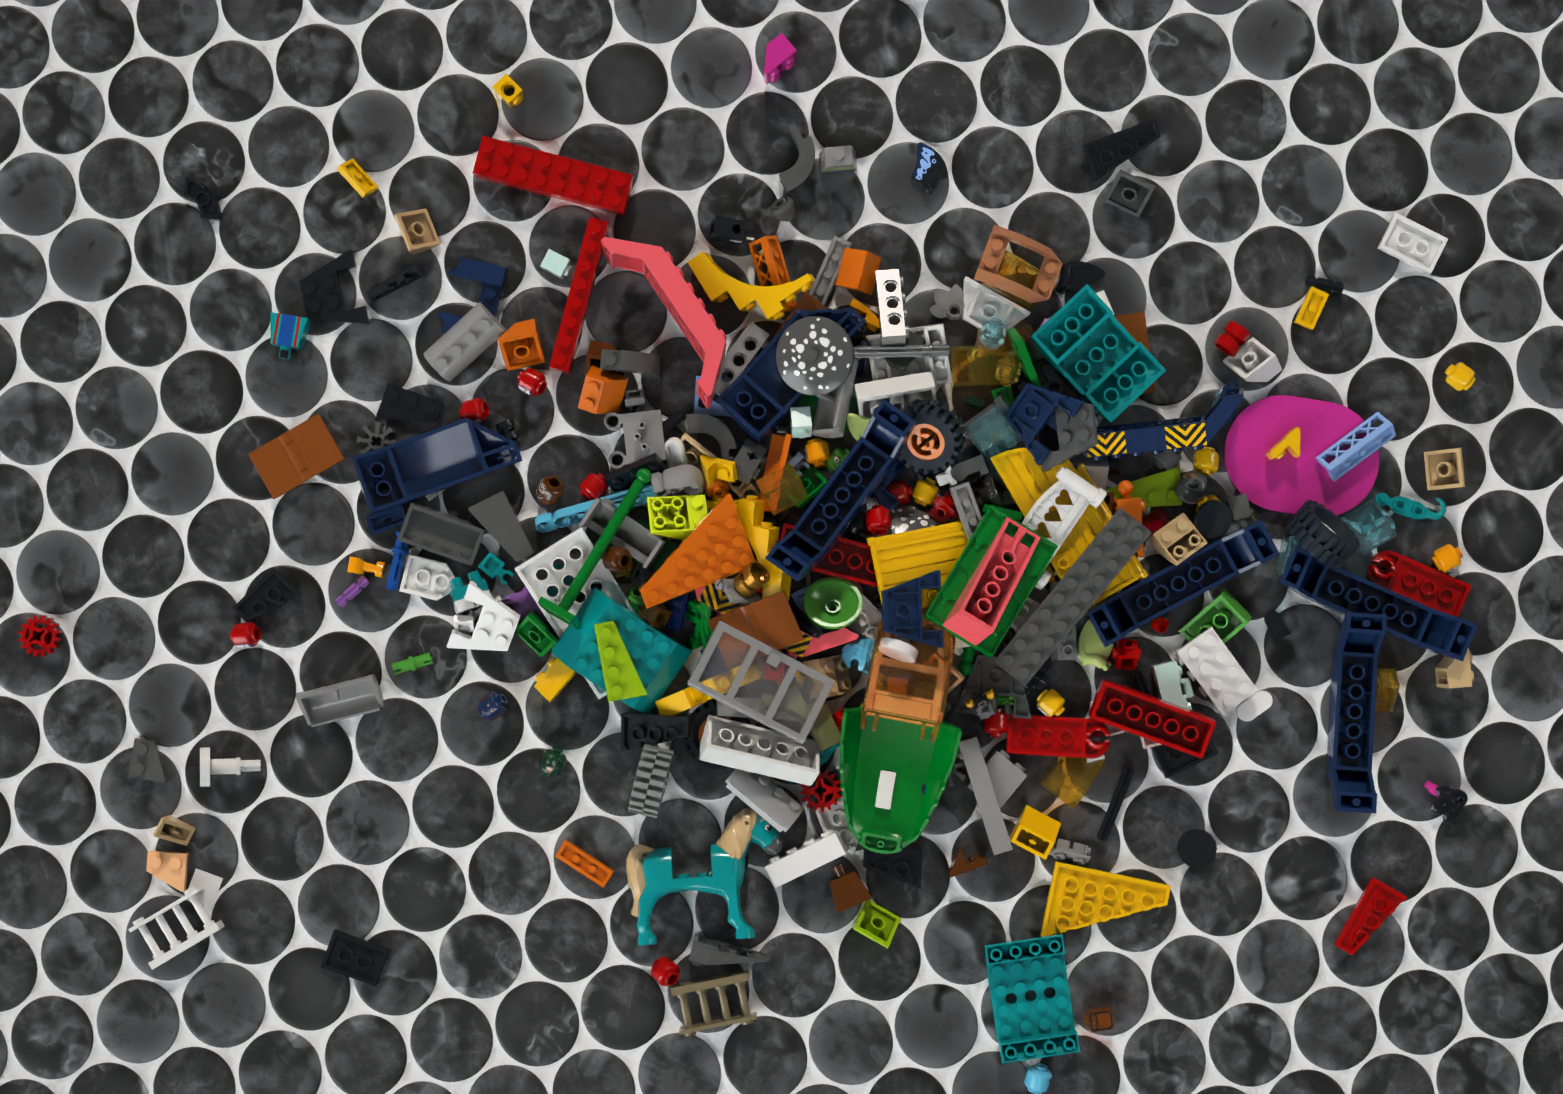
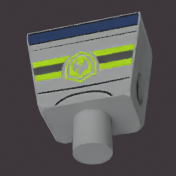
[819,145,857,174]

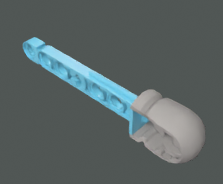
[535,464,705,533]

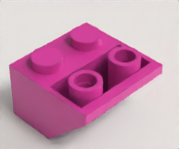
[764,33,797,84]

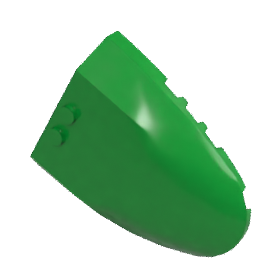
[840,707,962,854]

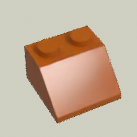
[578,365,629,414]

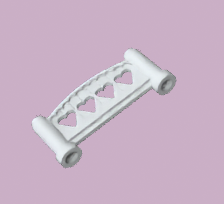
[1022,467,1107,590]

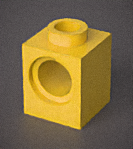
[493,74,525,108]

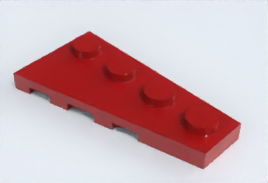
[1333,877,1408,955]

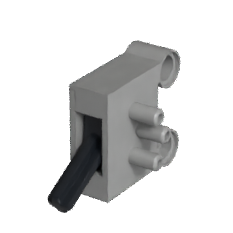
[604,409,687,469]

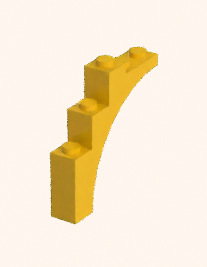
[687,251,816,321]
[706,495,791,600]
[655,655,767,715]

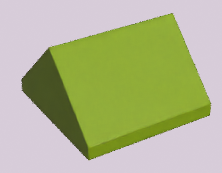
[852,900,901,949]

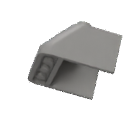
[579,497,665,569]

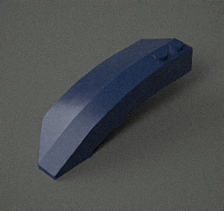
[716,308,866,444]
[352,418,523,515]

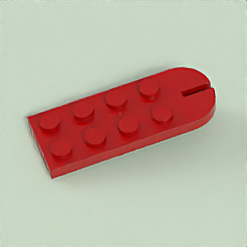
[1367,550,1472,617]
[1006,714,1110,759]

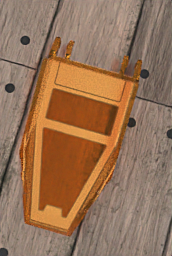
[860,607,956,742]

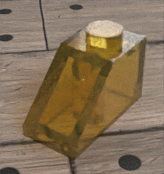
[1375,669,1400,712]

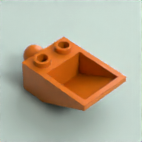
[1112,480,1145,558]

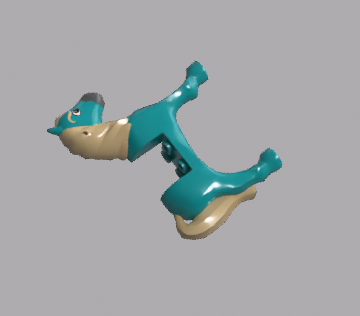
[626,808,783,945]

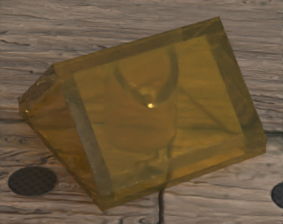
[755,464,808,516]

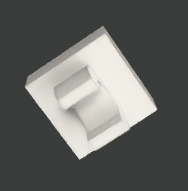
[453,610,476,632]

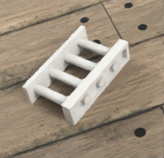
[128,886,225,970]

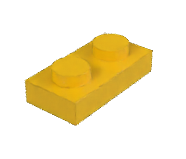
[337,158,378,198]
[1294,286,1329,330]

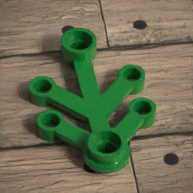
[685,599,714,650]

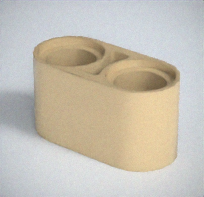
[728,481,759,499]

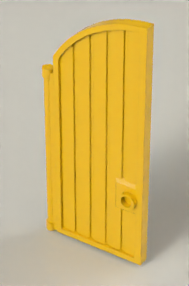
[989,448,1149,606]
[867,521,1055,608]

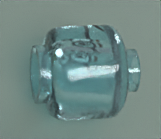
[980,318,1007,349]

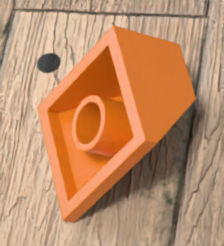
[498,319,545,371]

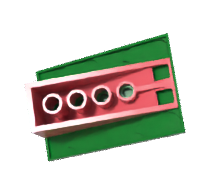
[923,505,1058,658]

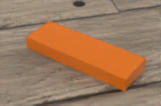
[555,839,614,888]

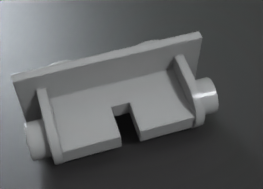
[1049,838,1091,865]

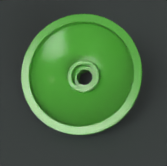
[803,577,863,629]

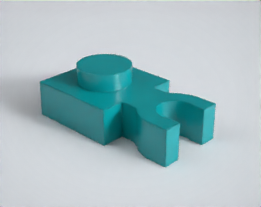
[478,552,515,586]

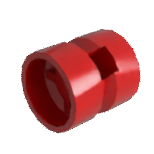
[1214,321,1250,357]

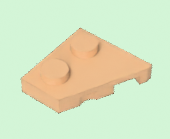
[146,851,189,892]

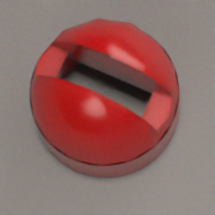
[1151,617,1168,633]

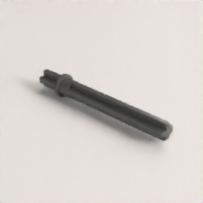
[853,343,949,359]

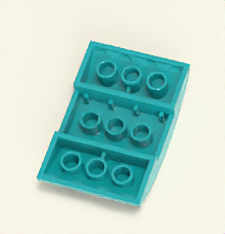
[1030,284,1166,423]

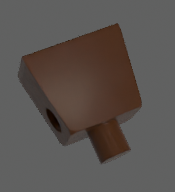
[829,862,872,913]

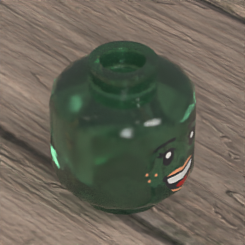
[539,747,567,777]

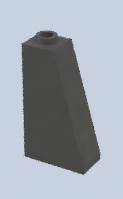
[468,491,536,562]

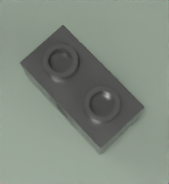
[733,438,768,485]

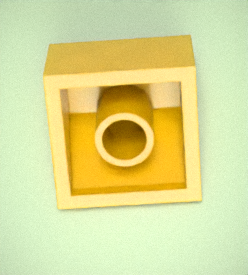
[534,657,577,702]

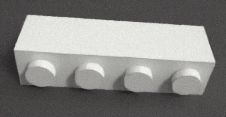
[765,829,847,888]

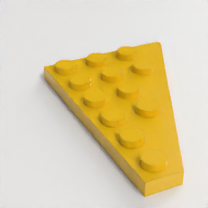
[1040,861,1171,937]

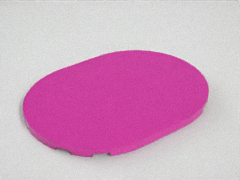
[1223,395,1379,515]

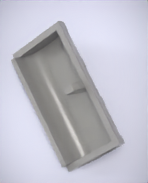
[424,302,507,382]
[811,358,859,438]
[296,674,384,727]
[725,769,804,832]

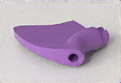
[505,586,550,624]

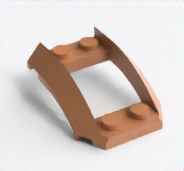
[974,225,1063,304]

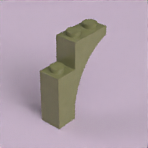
[757,684,841,752]

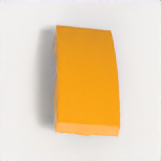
[849,299,880,332]

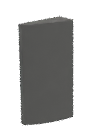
[397,501,485,566]

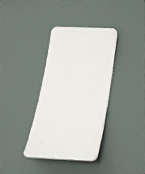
[875,770,896,809]

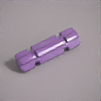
[335,576,370,607]

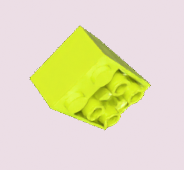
[647,494,708,540]

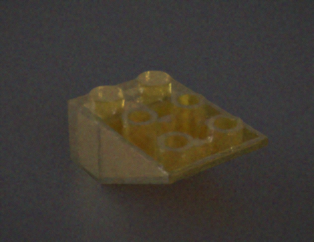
[981,250,1039,311]
[949,346,1010,388]

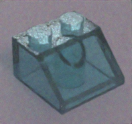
[1339,498,1397,555]

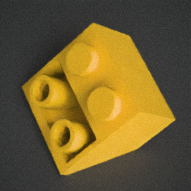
[1009,805,1061,860]

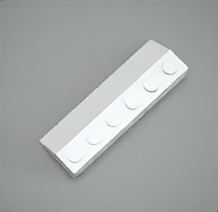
[699,715,820,786]

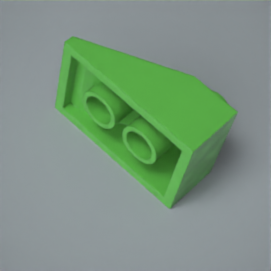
[1179,589,1252,643]

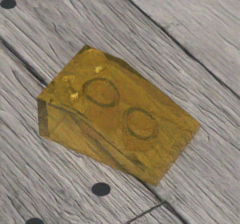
[1040,757,1106,809]

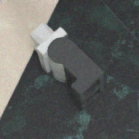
[935,454,989,487]

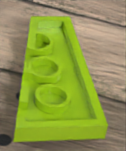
[1105,467,1182,507]
[594,620,647,702]

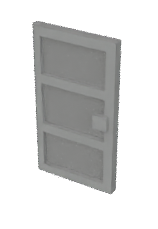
[687,621,835,744]

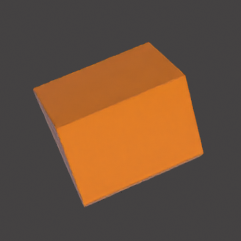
[835,248,882,296]

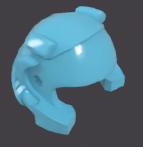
[841,638,876,675]

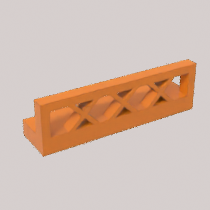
[748,235,797,312]
[758,434,792,514]

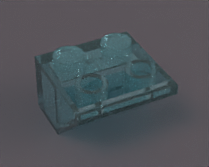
[965,406,1022,461]

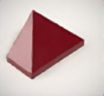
[1142,507,1171,536]

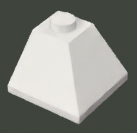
[1223,337,1282,382]

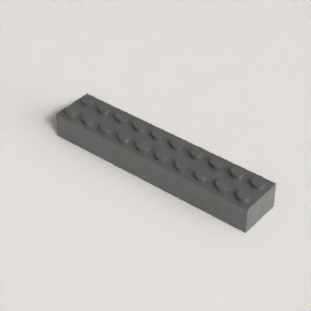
[994,507,1152,686]

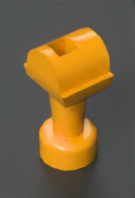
[347,556,385,578]

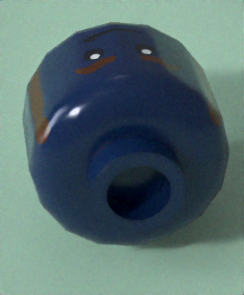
[478,692,508,721]

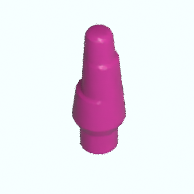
[1424,780,1439,797]

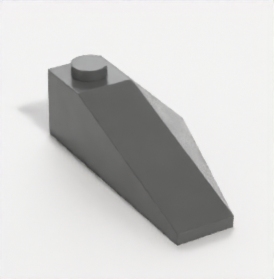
[689,934,771,967]

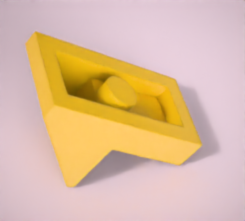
[1265,426,1300,460]
[700,455,738,486]

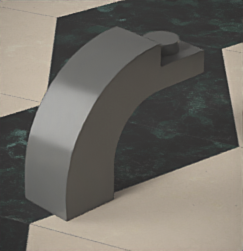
[779,122,815,195]
[600,349,663,378]
[686,413,737,461]

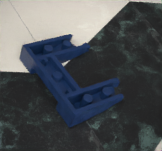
[438,258,508,333]

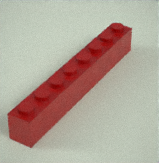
[549,217,610,374]

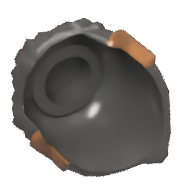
[1175,470,1207,504]

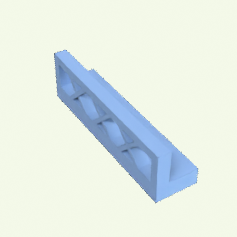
[1316,412,1396,482]

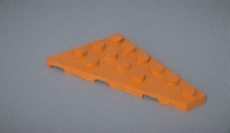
[639,493,755,609]

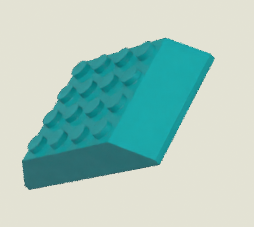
[551,587,692,714]

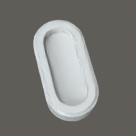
[664,437,688,468]
[1236,691,1273,722]

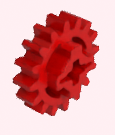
[18,615,63,657]
[800,770,841,812]

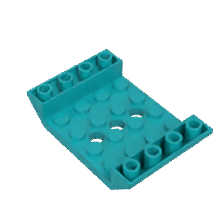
[984,934,1080,1064]

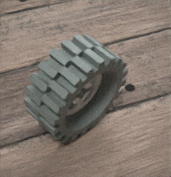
[628,744,674,818]

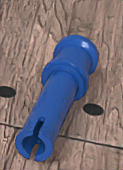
[385,531,409,591]

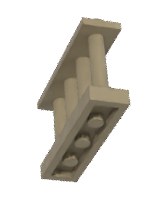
[670,970,757,1037]

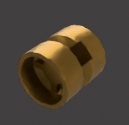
[733,561,770,597]

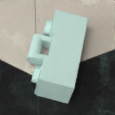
[1151,660,1194,710]

